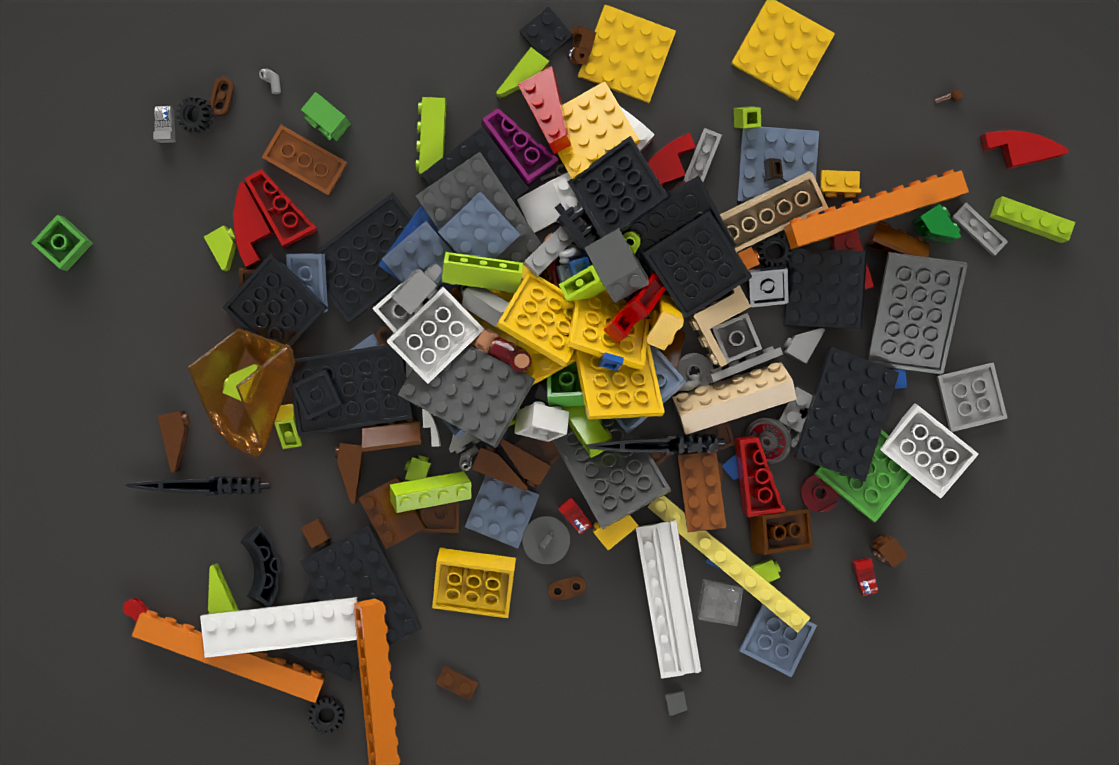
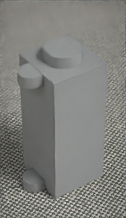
[461,287,509,328]

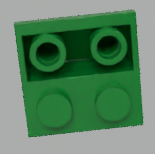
[912,204,961,243]

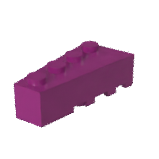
[481,108,559,185]

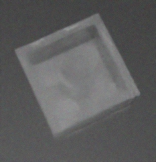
[697,579,744,626]

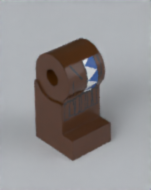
[567,26,597,65]

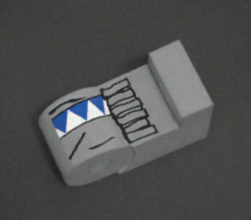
[153,106,176,143]

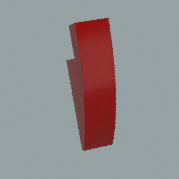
[980,130,1069,169]
[648,133,695,186]
[234,181,274,268]
[603,271,666,343]

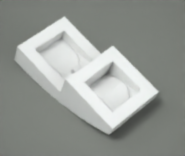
[422,409,441,447]

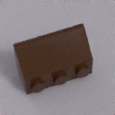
[865,221,930,257]
[362,418,424,452]
[359,477,426,549]

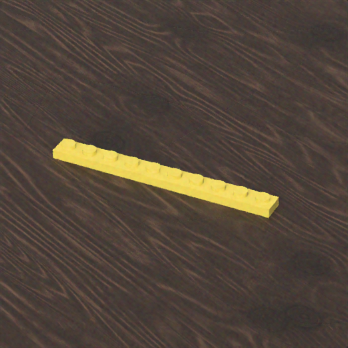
[648,495,810,633]

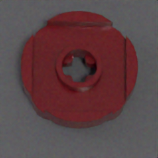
[800,474,839,512]

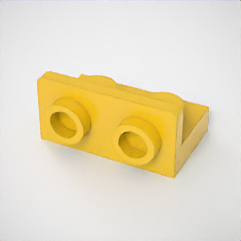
[820,170,861,198]

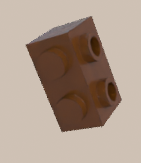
[870,535,908,568]

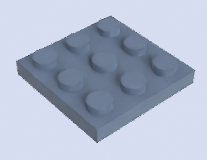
[438,192,520,259]
[382,221,453,298]
[465,475,539,548]
[739,603,817,677]

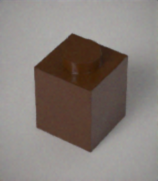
[301,517,331,549]

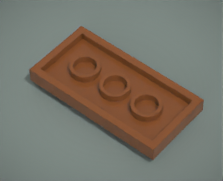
[262,125,348,196]
[677,451,727,533]

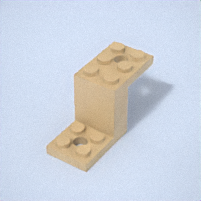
[689,285,751,367]

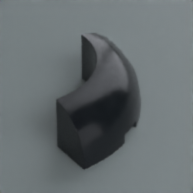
[240,526,281,608]

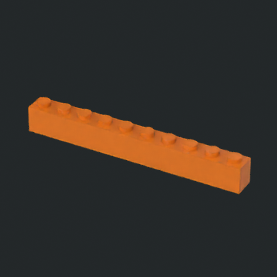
[784,169,969,249]
[353,598,400,765]
[132,610,326,703]

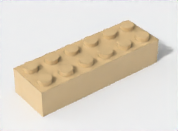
[720,172,828,252]
[672,362,797,435]

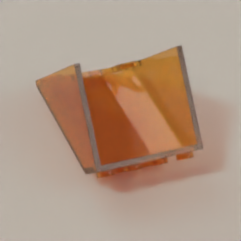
[187,328,295,458]

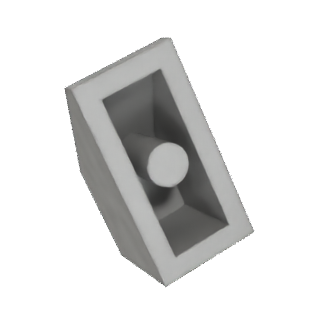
[783,328,825,364]

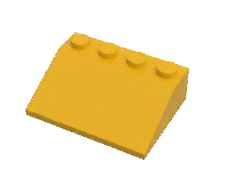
[432,548,516,618]

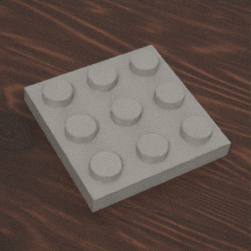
[936,362,1007,432]

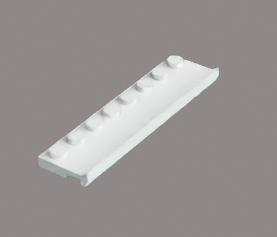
[636,520,701,678]
[200,597,358,658]

